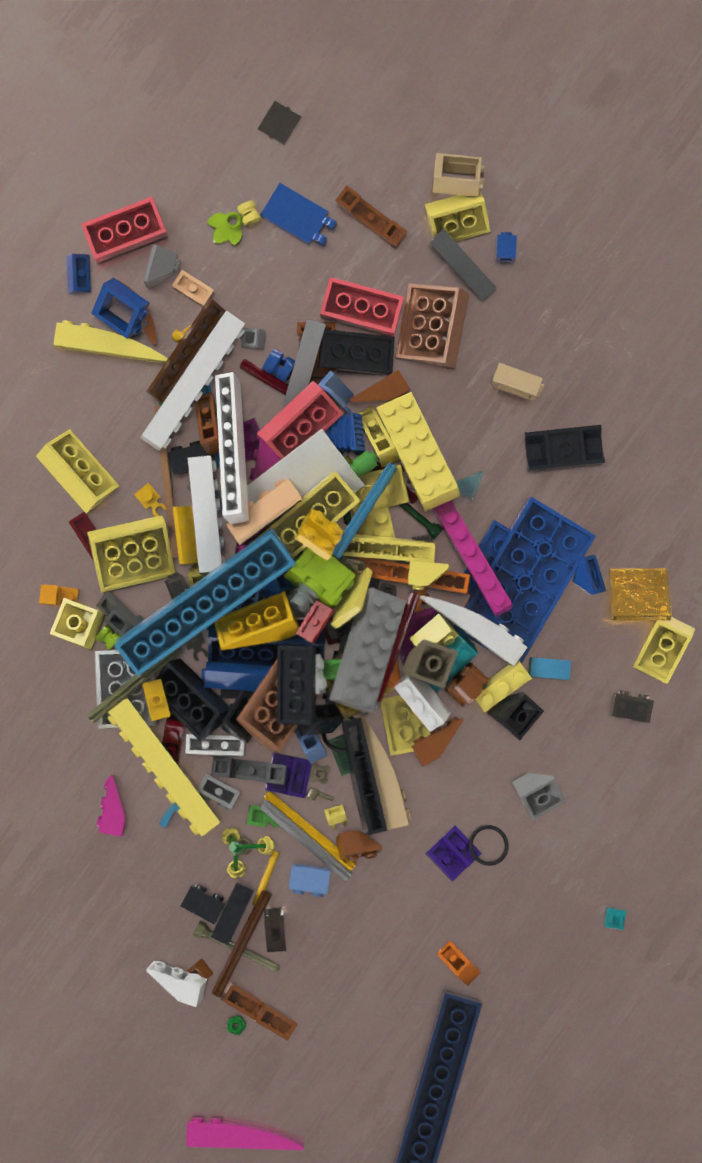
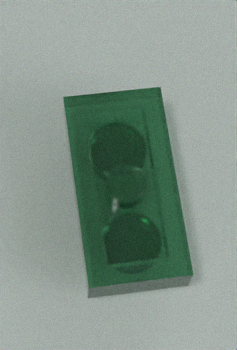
[328,734,350,776]

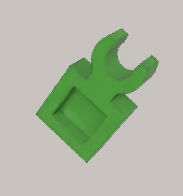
[246,805,280,828]

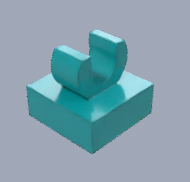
[604,907,627,930]

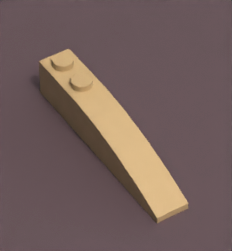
[361,716,411,830]

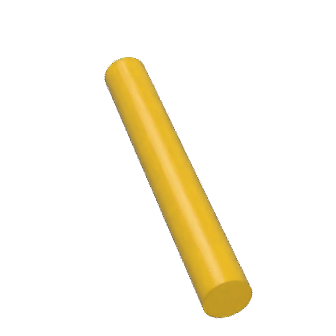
[252,850,280,906]

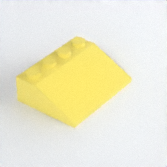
[87,515,176,593]

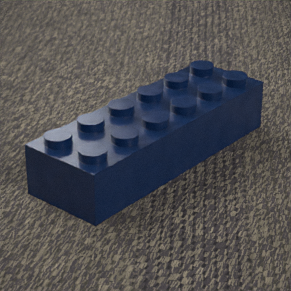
[208,622,326,666]

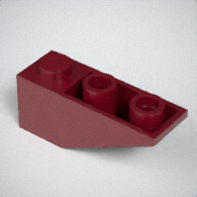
[162,714,186,765]

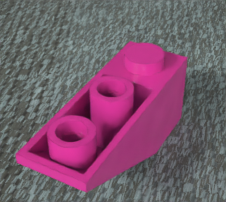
[96,775,127,837]

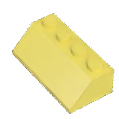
[36,429,119,513]

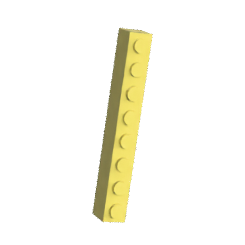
[107,698,220,837]

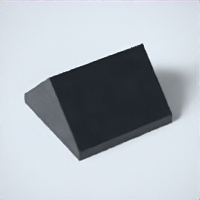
[222,690,252,743]

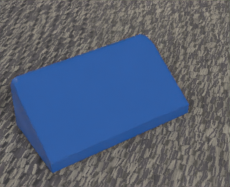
[66,254,91,294]

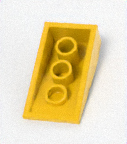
[214,591,299,650]

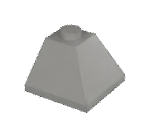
[144,244,180,289]
[512,773,566,820]

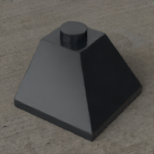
[487,692,544,740]

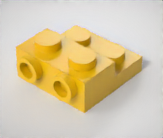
[295,509,344,561]

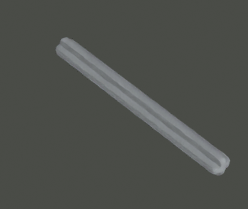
[260,800,352,881]

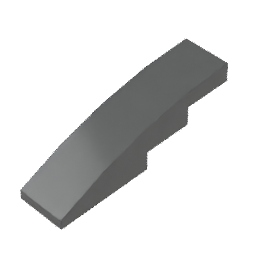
[429,229,497,301]

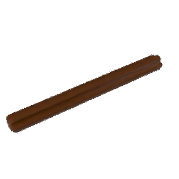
[212,890,271,997]

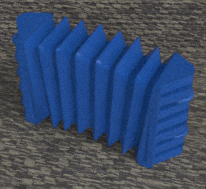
[325,412,365,455]

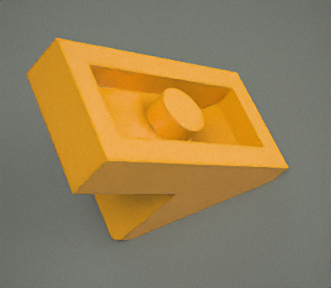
[39,584,79,606]

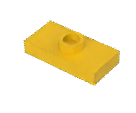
[142,679,170,721]

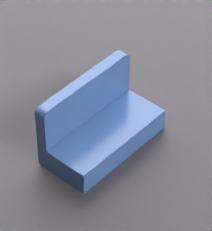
[318,370,354,414]

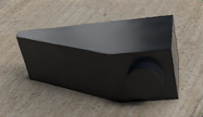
[211,883,254,946]

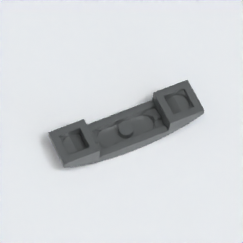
[211,756,287,785]

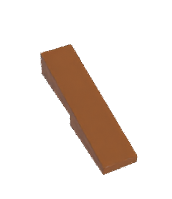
[220,981,298,1041]

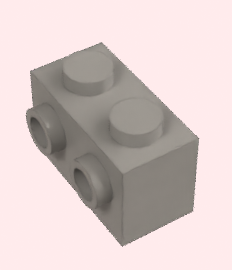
[197,773,241,811]

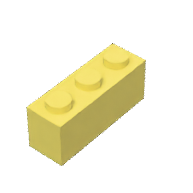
[475,660,532,712]

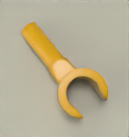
[172,325,191,343]

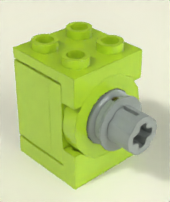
[283,547,356,612]

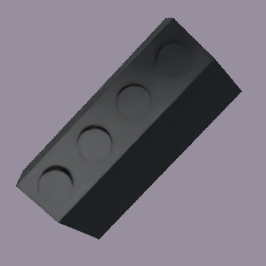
[155,658,230,741]

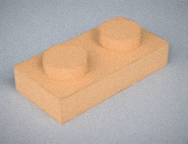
[172,270,214,307]

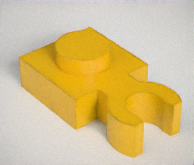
[134,483,166,516]

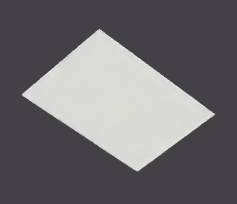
[247,429,364,526]

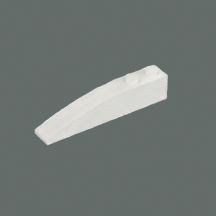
[420,595,528,666]

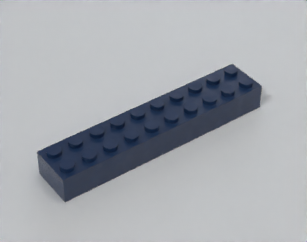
[395,990,482,1163]

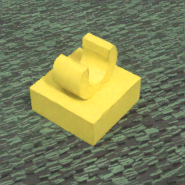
[324,804,347,830]

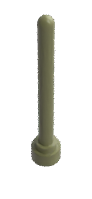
[193,921,280,972]

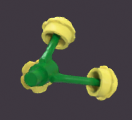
[222,828,275,878]

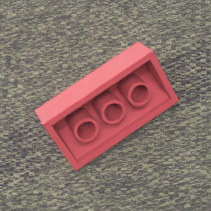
[257,381,343,459]

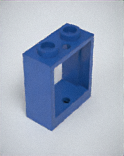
[91,278,150,339]

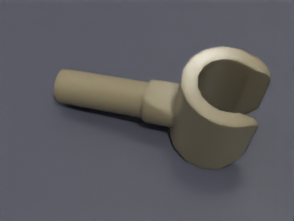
[306,788,334,801]

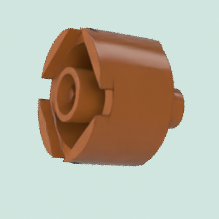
[445,662,489,707]

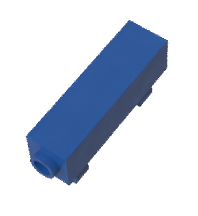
[201,662,272,691]

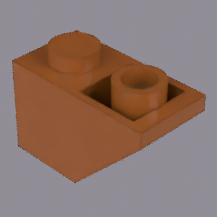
[336,830,382,862]

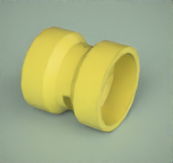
[237,200,261,226]

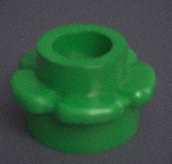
[227,1016,246,1035]

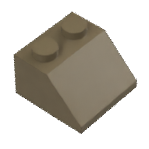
[402,639,458,688]

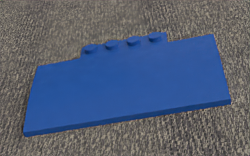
[454,497,596,663]

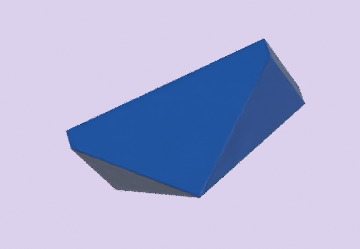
[572,554,606,595]

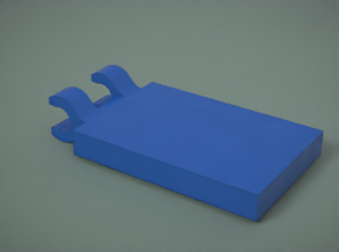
[260,183,337,247]

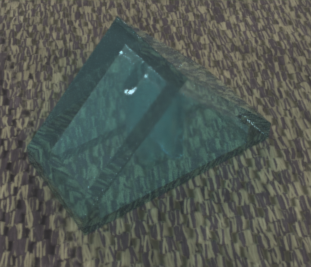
[456,471,483,501]

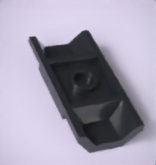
[525,425,605,471]

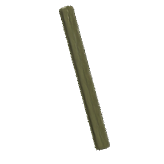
[87,647,182,723]

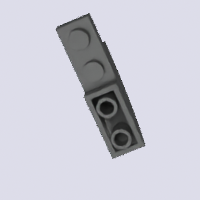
[96,591,145,636]

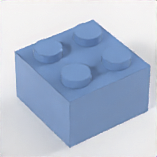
[289,863,331,897]

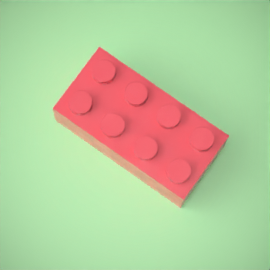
[81,197,168,263]
[320,277,404,337]

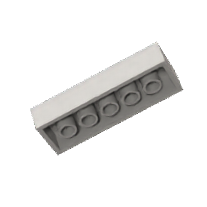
[329,588,406,712]

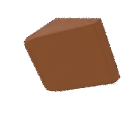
[186,959,213,979]

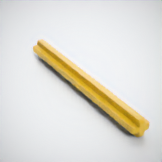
[263,791,357,871]

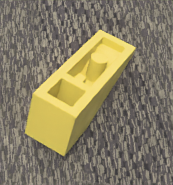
[356,406,400,468]

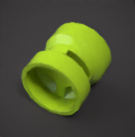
[95,624,121,650]

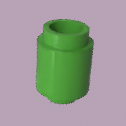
[350,450,379,478]

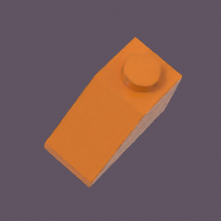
[437,941,481,986]

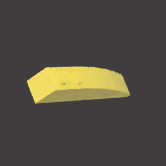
[53,320,168,364]
[342,534,436,563]

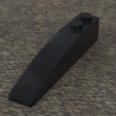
[342,717,387,835]

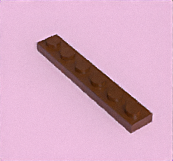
[146,299,226,403]

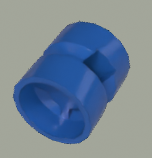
[262,348,295,383]

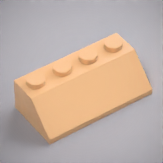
[226,478,303,545]

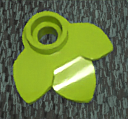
[207,212,243,246]

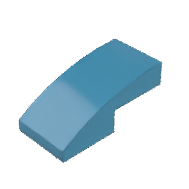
[529,657,571,680]
[159,803,180,828]

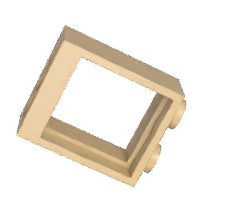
[432,153,485,197]
[491,363,544,401]

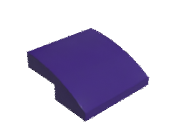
[265,752,312,798]
[425,826,482,882]

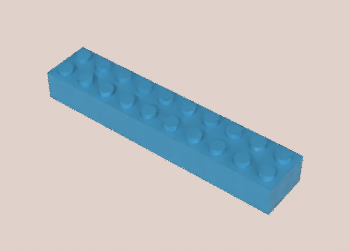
[114,528,296,676]

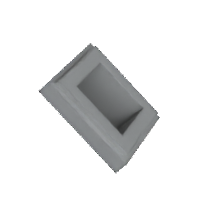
[241,328,266,350]

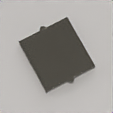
[258,101,301,145]

